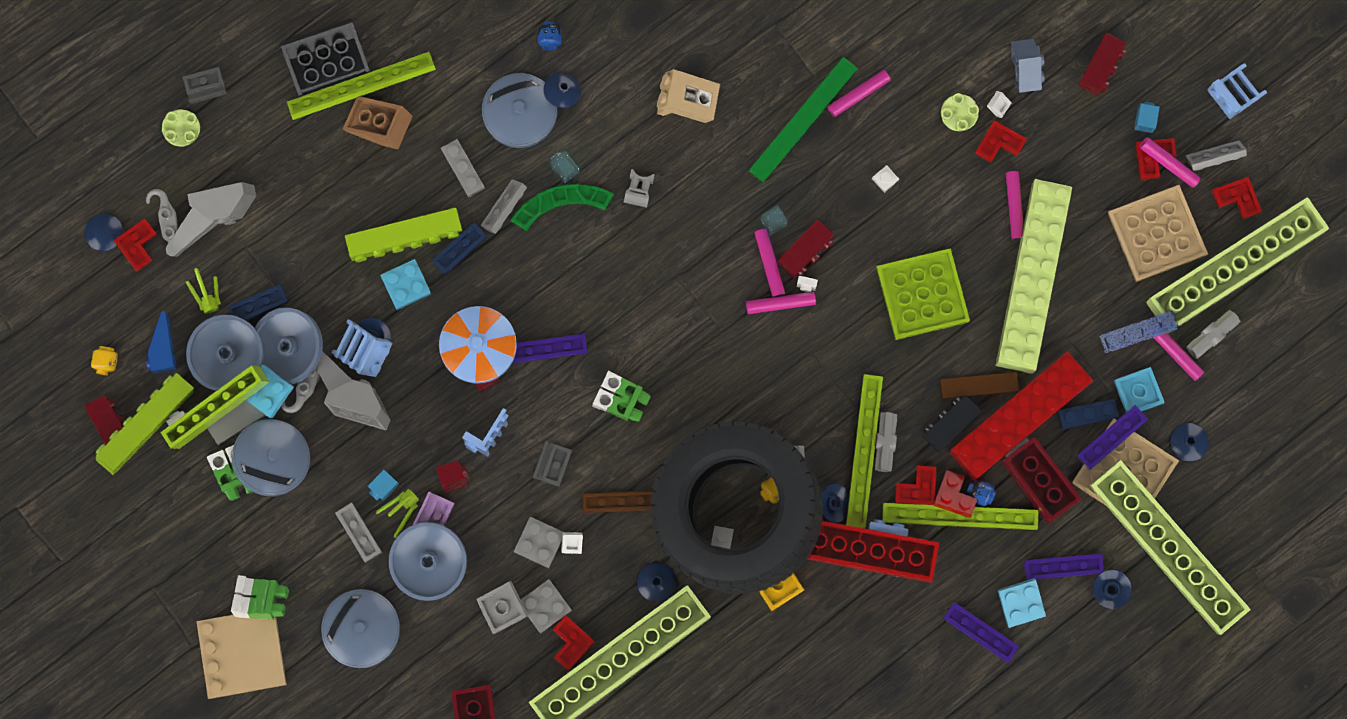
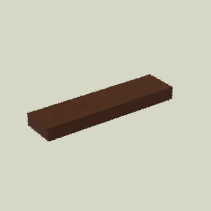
[940,372,1019,399]
[582,491,654,513]

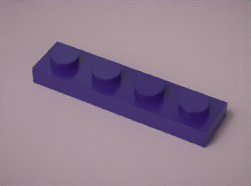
[512,334,588,364]
[1077,405,1148,471]
[1024,554,1104,581]
[943,602,1019,663]

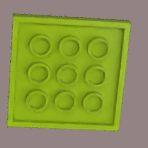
[876,248,970,340]

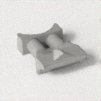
[624,169,654,208]

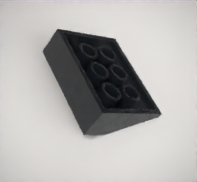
[280,18,370,97]

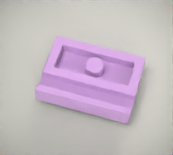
[412,492,455,526]

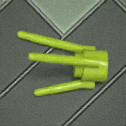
[186,268,221,314]
[376,489,419,538]

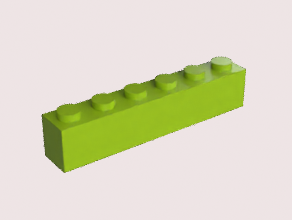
[345,208,463,262]
[160,365,270,449]
[96,373,194,475]

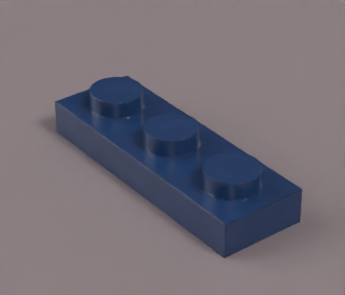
[432,223,487,275]
[227,284,289,321]
[1057,399,1119,430]

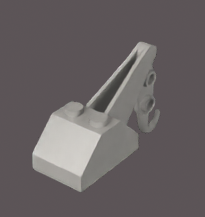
[146,182,256,257]
[281,351,390,430]

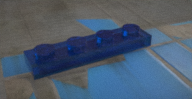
[1099,311,1179,353]

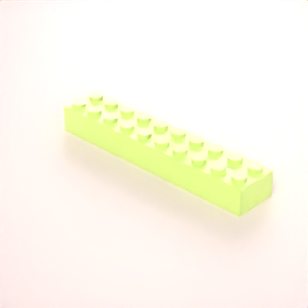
[995,179,1072,374]
[1146,197,1329,333]
[1089,460,1251,635]
[529,585,711,719]

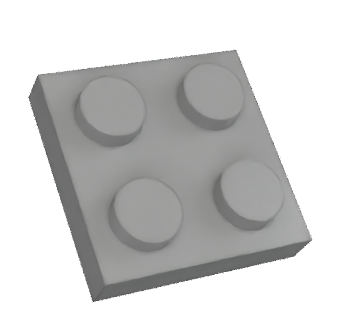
[514,517,563,568]
[521,579,572,634]
[476,581,528,634]

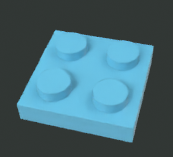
[380,259,431,310]
[246,364,294,418]
[1114,367,1165,412]
[997,578,1046,628]

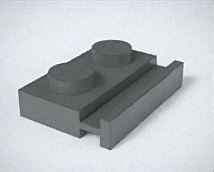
[183,67,227,104]
[533,441,572,487]

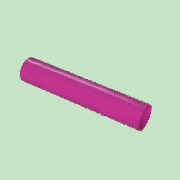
[827,70,891,117]
[1139,137,1200,188]
[1006,171,1024,240]
[754,229,785,297]
[746,292,816,314]
[1147,322,1205,381]

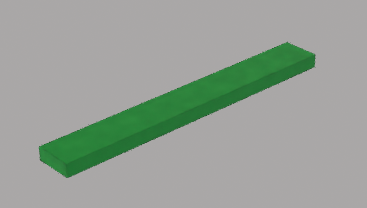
[749,57,858,183]

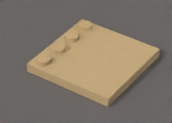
[1108,185,1208,282]
[1072,418,1179,505]
[196,615,287,699]

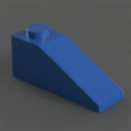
[146,311,177,374]

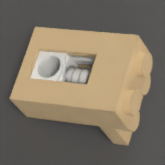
[657,69,720,123]

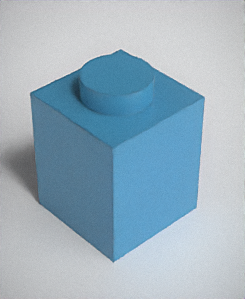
[1134,102,1159,133]
[368,470,399,502]

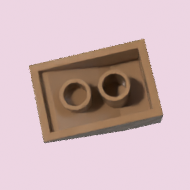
[343,97,413,149]

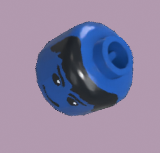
[537,21,562,51]
[966,478,996,507]

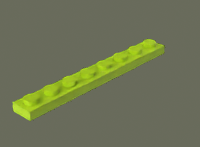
[287,52,436,120]
[846,374,883,529]
[882,503,1038,530]

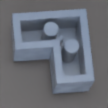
[1011,39,1045,93]

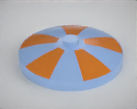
[439,306,517,383]

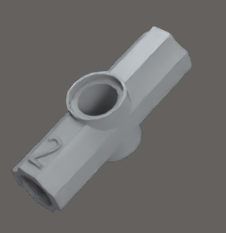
[1186,310,1241,359]
[875,412,897,472]

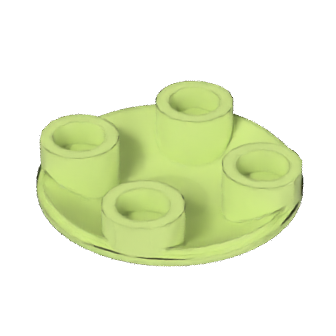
[941,93,979,131]
[162,109,200,147]

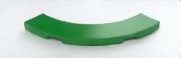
[510,184,614,231]

